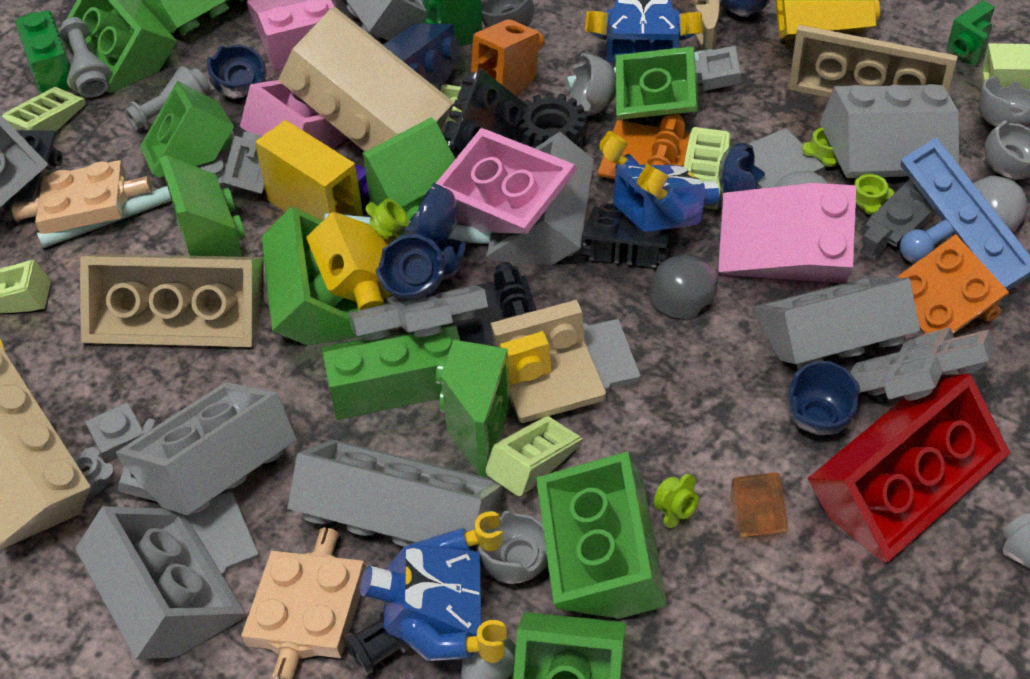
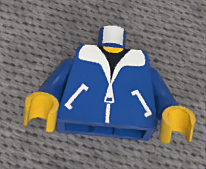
[584,0,703,63]
[599,130,719,232]
[360,511,507,663]

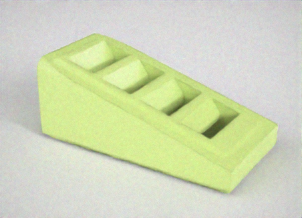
[2,87,86,131]
[684,127,731,210]
[0,260,51,313]
[486,416,582,496]

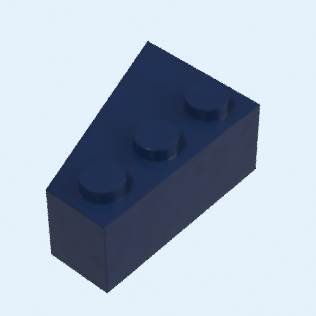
[383,24,460,91]

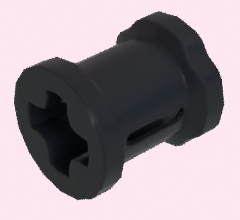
[343,611,410,676]

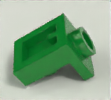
[946,0,995,66]

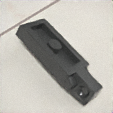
[860,179,937,260]

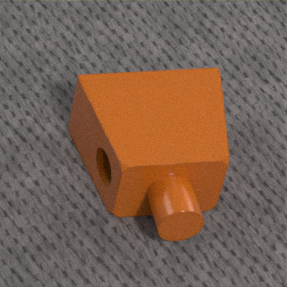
[471,20,545,96]

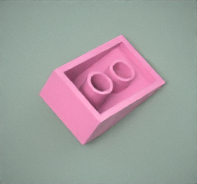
[246,0,334,70]
[240,80,348,149]
[432,128,578,234]
[718,183,856,283]

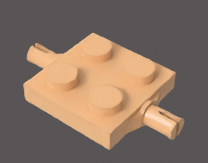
[12,160,152,234]
[241,528,366,679]

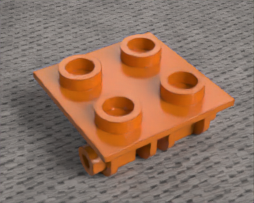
[597,113,690,179]
[896,234,1009,334]

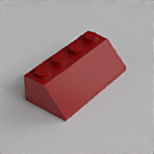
[807,374,1010,562]

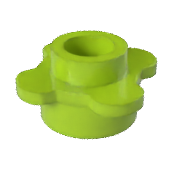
[802,127,838,167]
[855,174,894,215]
[366,199,409,239]
[654,474,699,528]

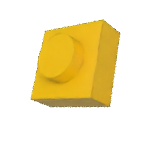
[500,331,551,385]

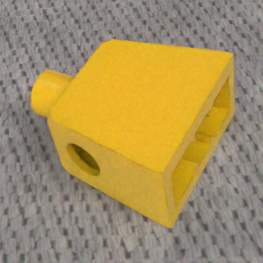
[307,211,396,310]

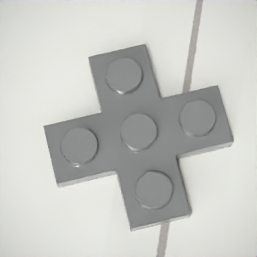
[348,285,488,340]
[850,327,995,400]

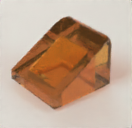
[730,472,788,537]

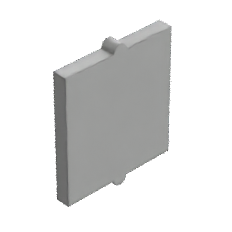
[749,128,825,189]
[583,319,641,393]
[185,491,260,577]

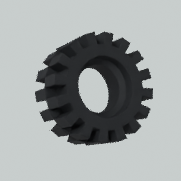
[516,93,586,150]

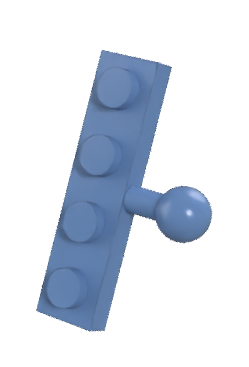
[900,137,1030,291]

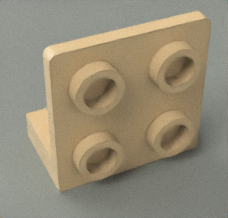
[491,300,606,423]

